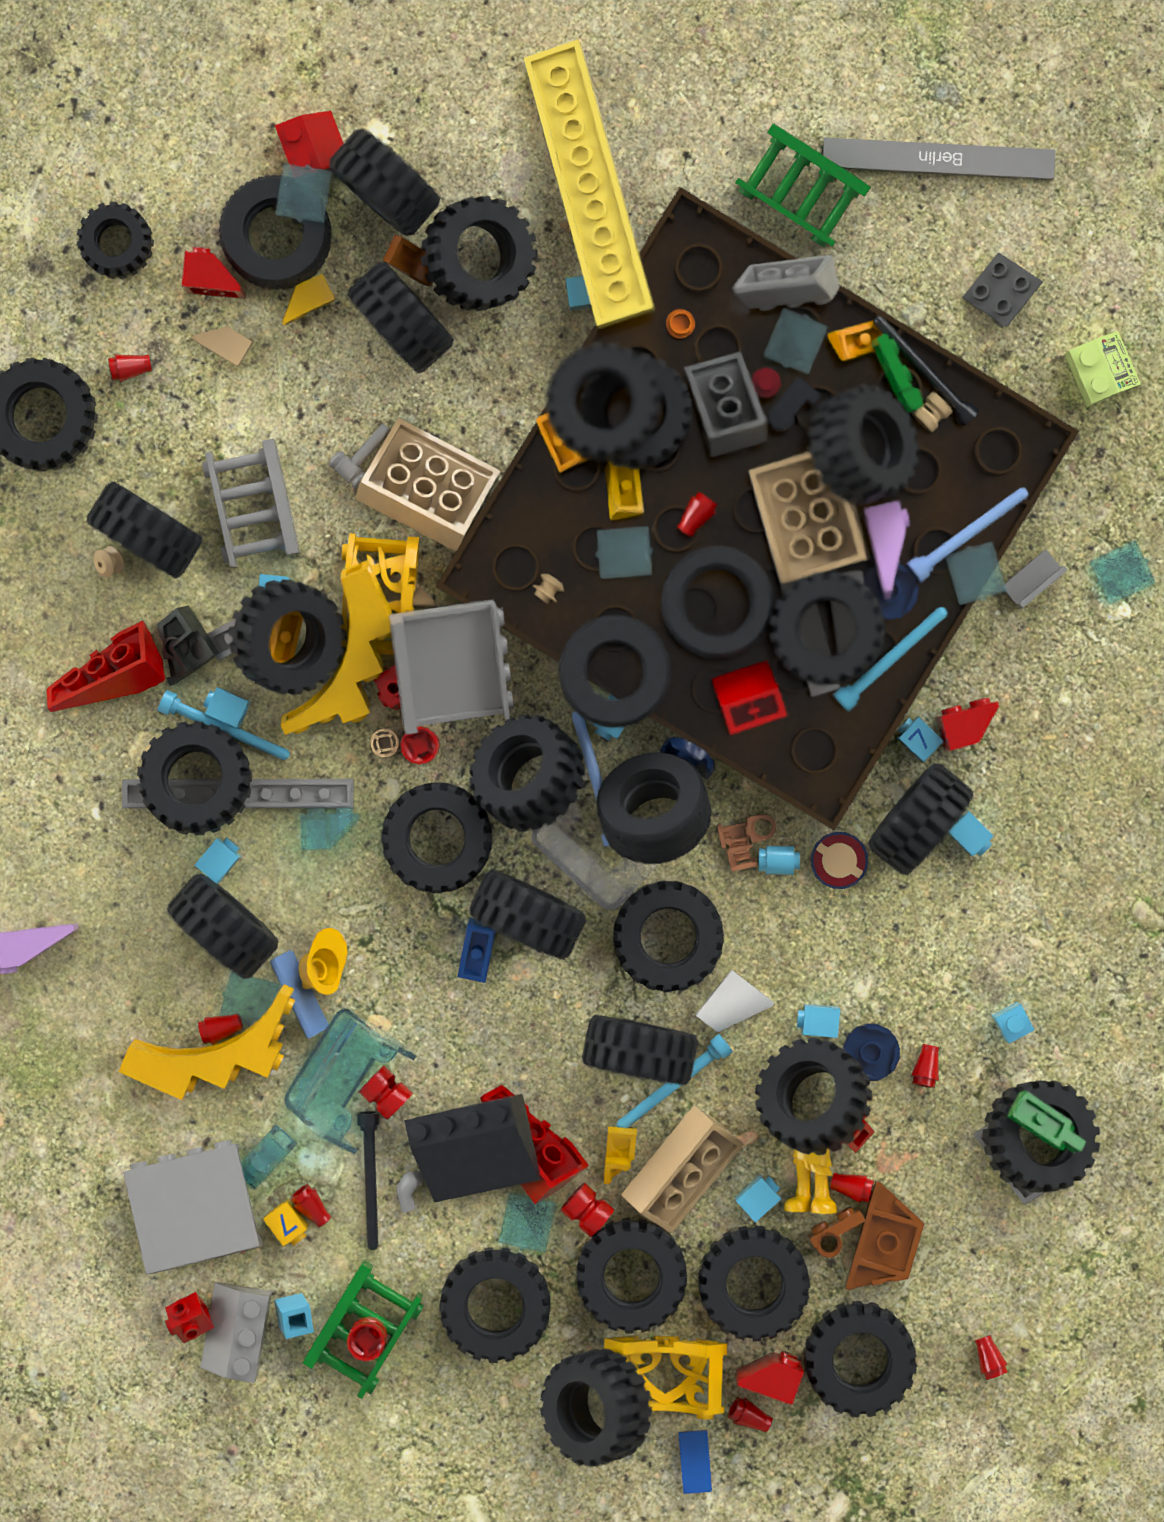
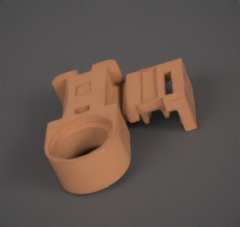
[717,814,776,871]

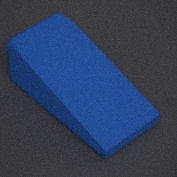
[457,917,496,983]
[678,1430,712,1494]

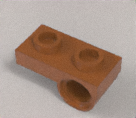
[382,235,434,287]
[808,1206,866,1258]

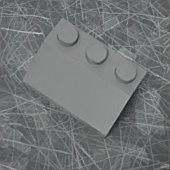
[733,255,840,311]
[200,1282,272,1383]

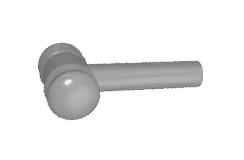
[329,423,391,488]

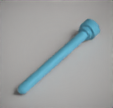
[833,607,947,712]
[157,690,290,760]
[616,1034,733,1128]

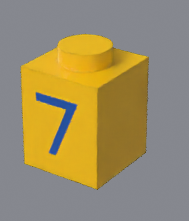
[263,1198,309,1247]

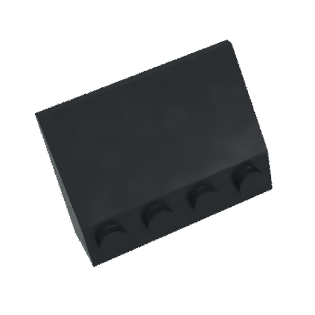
[404,1094,541,1203]

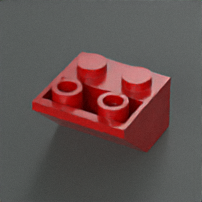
[711,660,787,734]
[935,697,999,751]

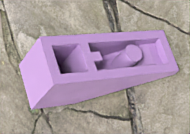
[864,501,910,600]
[0,923,79,974]

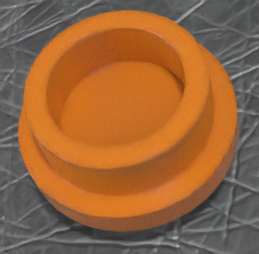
[666,309,695,339]

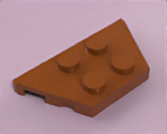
[844,1180,924,1290]

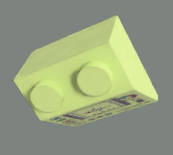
[1064,331,1141,407]

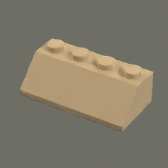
[621,1105,744,1234]

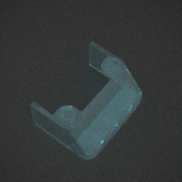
[285,1008,417,1154]

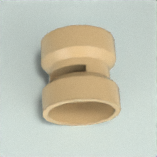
[911,392,952,433]
[370,729,401,757]

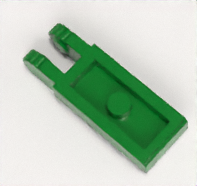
[871,333,924,414]

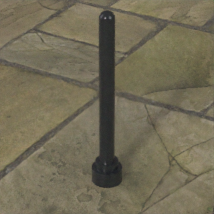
[873,316,979,427]
[357,1111,380,1250]

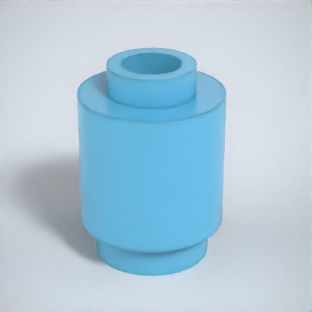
[758,846,800,875]

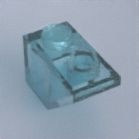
[300,808,361,850]
[241,1124,298,1189]

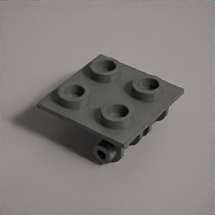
[962,252,1043,328]

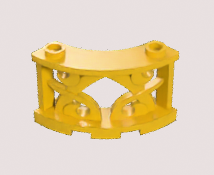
[340,533,419,655]
[604,1336,727,1420]

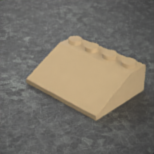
[355,418,500,551]
[749,452,871,584]

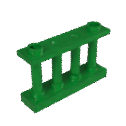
[735,123,871,248]
[302,1260,424,1399]

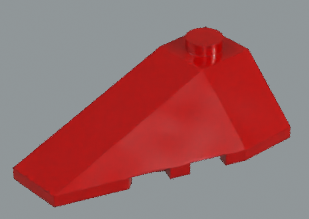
[46,620,165,712]
[480,1085,589,1204]

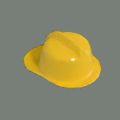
[298,928,348,995]

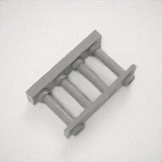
[202,439,301,569]

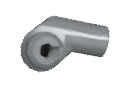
[396,1170,424,1213]

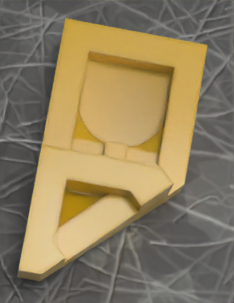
[282,274,335,325]
[604,1126,637,1184]

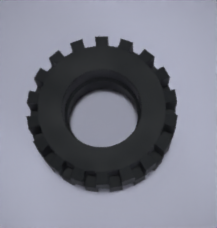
[77,202,154,279]

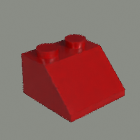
[274,110,343,183]
[181,247,246,299]
[735,1351,804,1405]

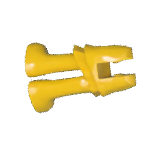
[783,1148,837,1214]

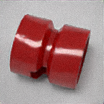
[401,727,440,764]
[358,1065,413,1120]
[560,1182,615,1237]
[347,1316,387,1361]

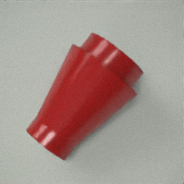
[108,354,152,383]
[677,492,718,537]
[198,1013,243,1045]
[911,1044,939,1088]
[830,1172,874,1204]
[290,1184,331,1228]
[974,1335,1008,1380]
[728,1397,773,1433]

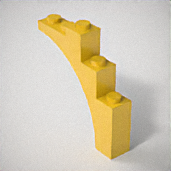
[280,560,393,735]
[118,984,295,1100]

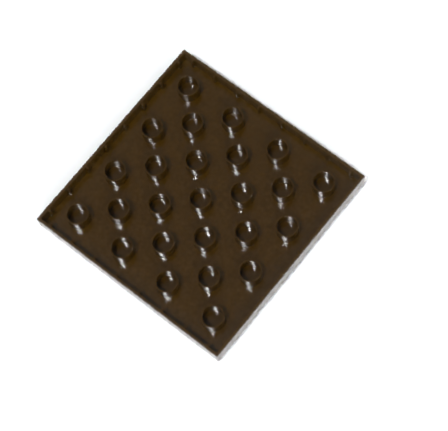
[435,187,1079,831]

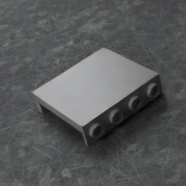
[389,600,514,734]
[123,1140,263,1274]

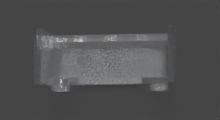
[531,773,659,910]

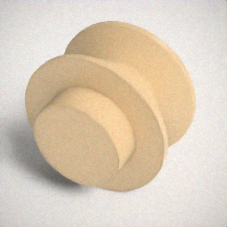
[93,546,124,578]
[532,574,564,604]

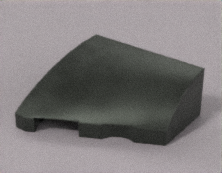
[157,605,219,686]

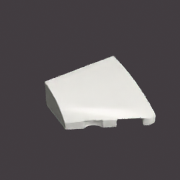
[696,969,774,1032]

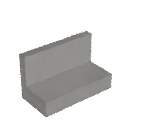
[1001,549,1067,609]

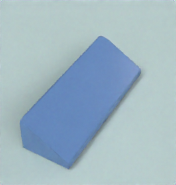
[270,950,329,1039]

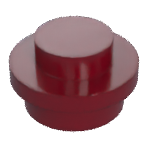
[751,368,781,398]

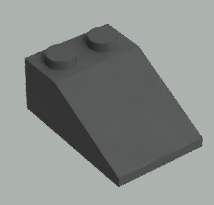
[684,352,768,457]

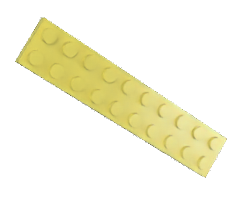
[524,39,655,329]

